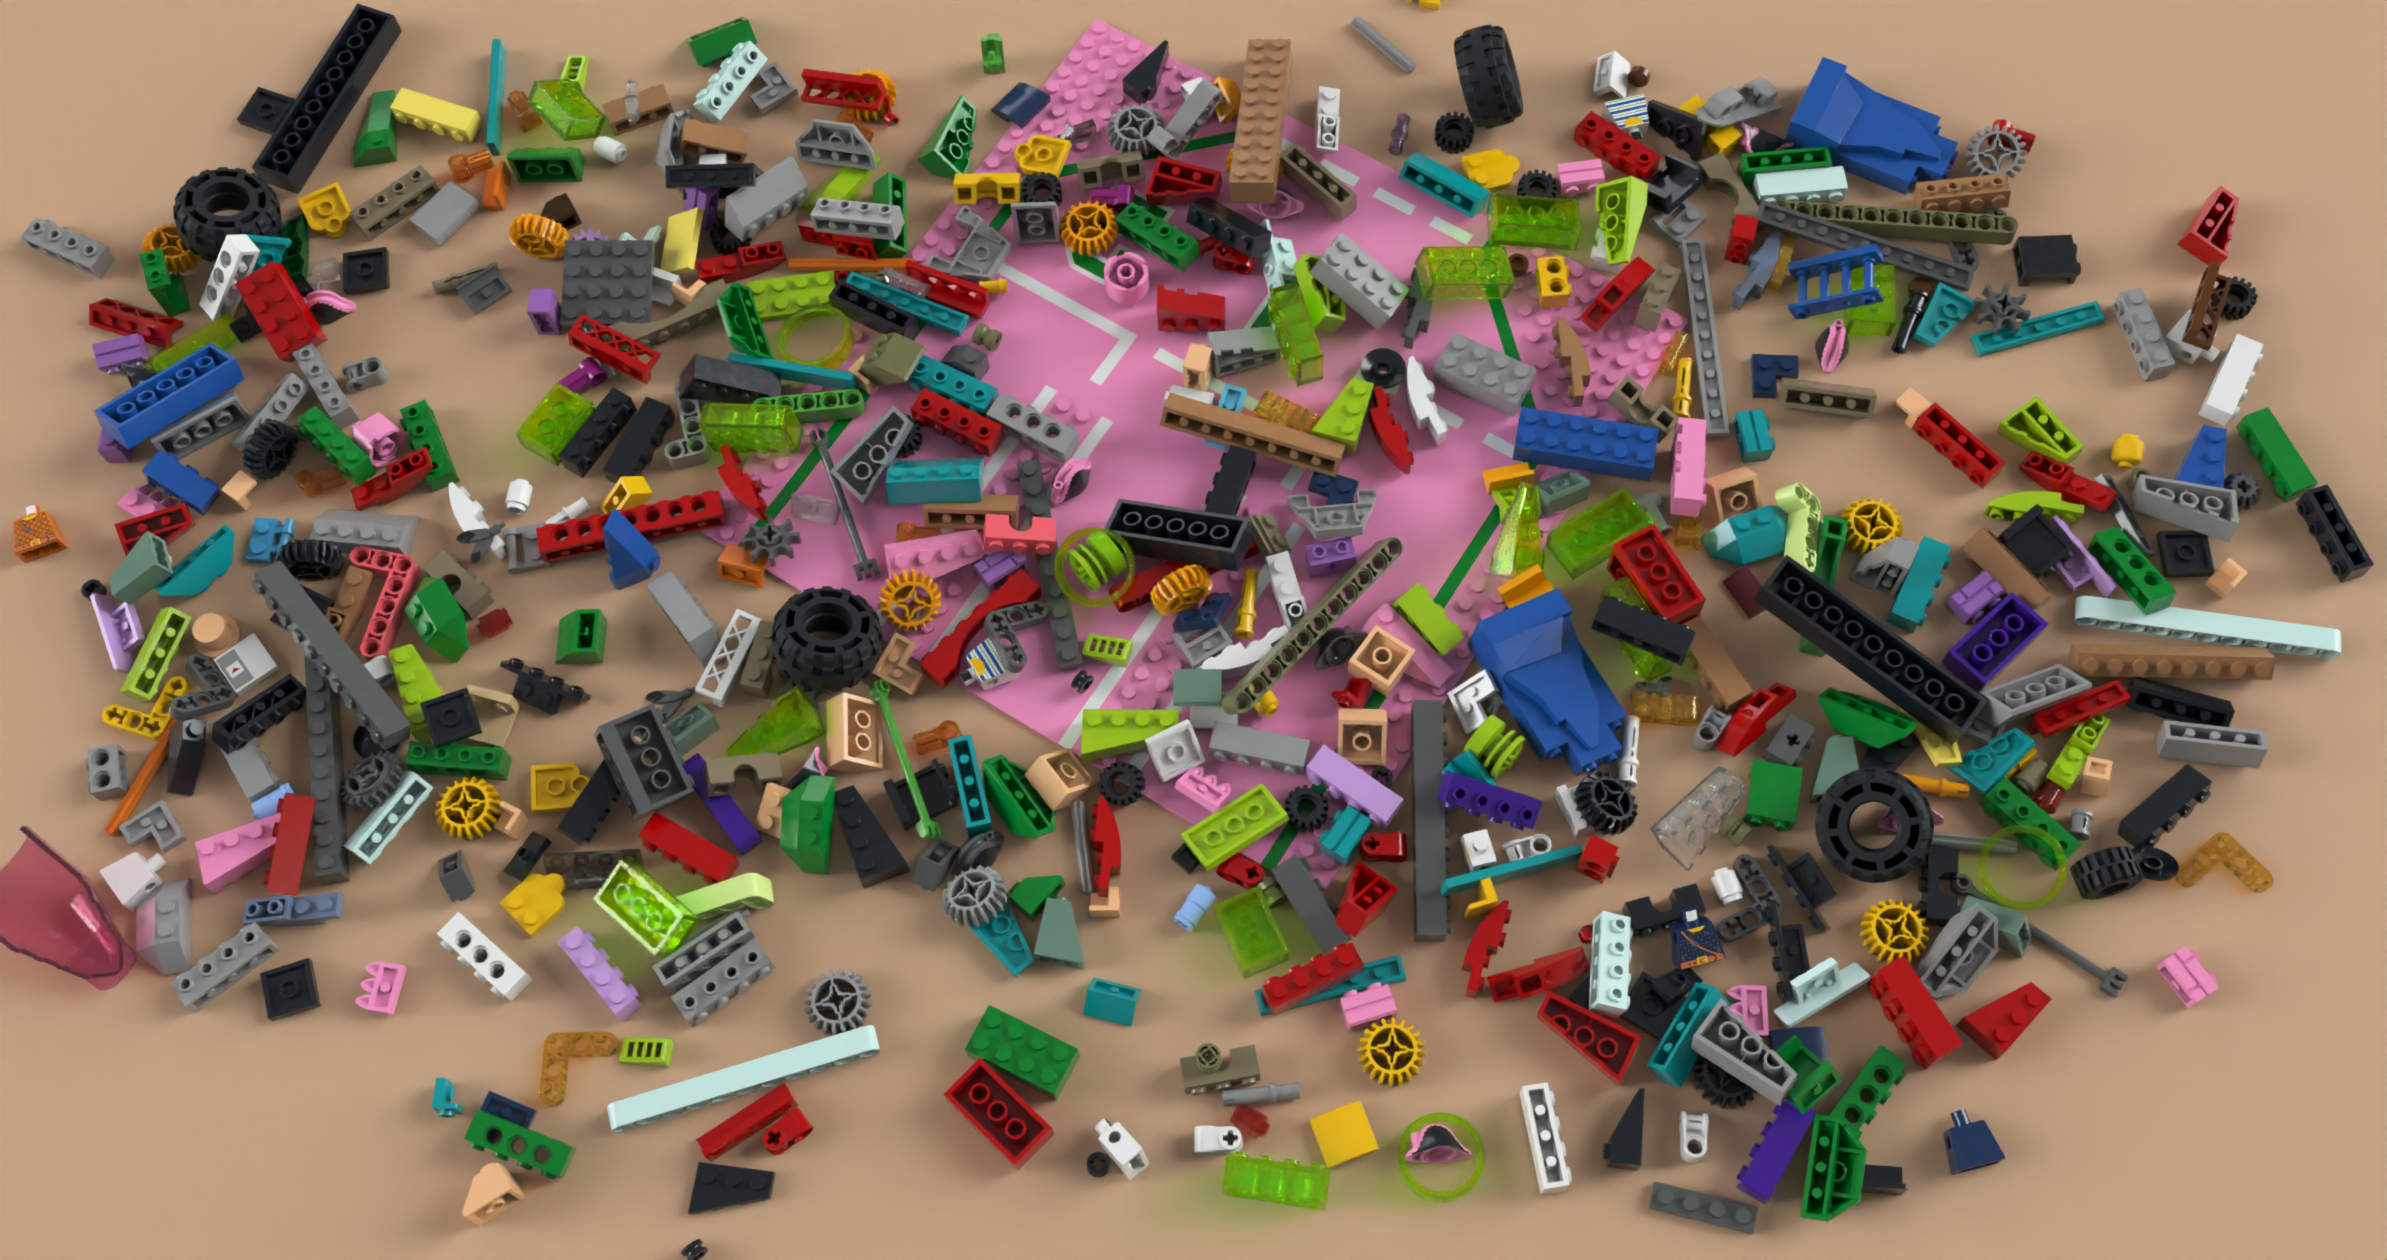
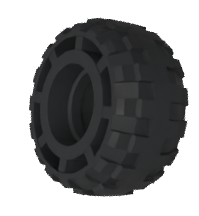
[1454,24,1523,129]
[173,167,282,262]
[772,586,882,692]
[1815,768,1934,883]

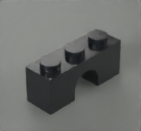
[1918,846,1959,927]
[1622,883,1706,938]

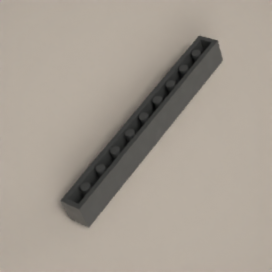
[253,560,411,750]
[305,656,350,885]
[1411,700,1451,942]

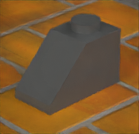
[941,345,990,381]
[912,839,960,891]
[438,850,475,903]

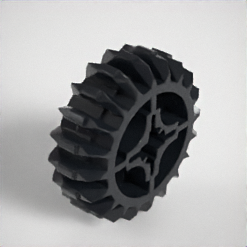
[242,420,298,480]
[277,539,343,582]
[1573,771,1638,836]
[1692,1055,1758,1110]

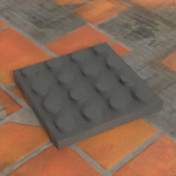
[560,240,655,327]

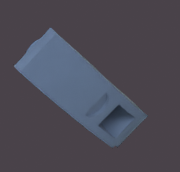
[1732,230,1780,310]
[243,892,344,926]

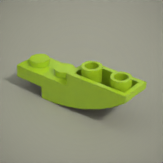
[1982,491,2085,524]
[2046,714,2111,790]

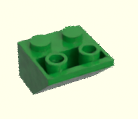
[555,609,607,664]

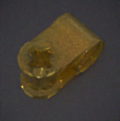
[1674,509,1702,550]

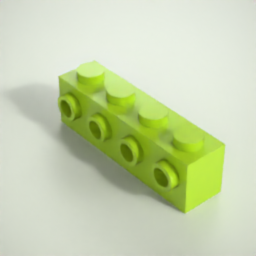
[120,607,192,703]

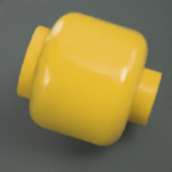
[2111,434,2145,469]

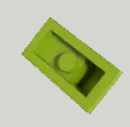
[1492,487,1529,524]

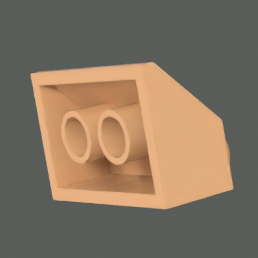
[826,692,883,773]

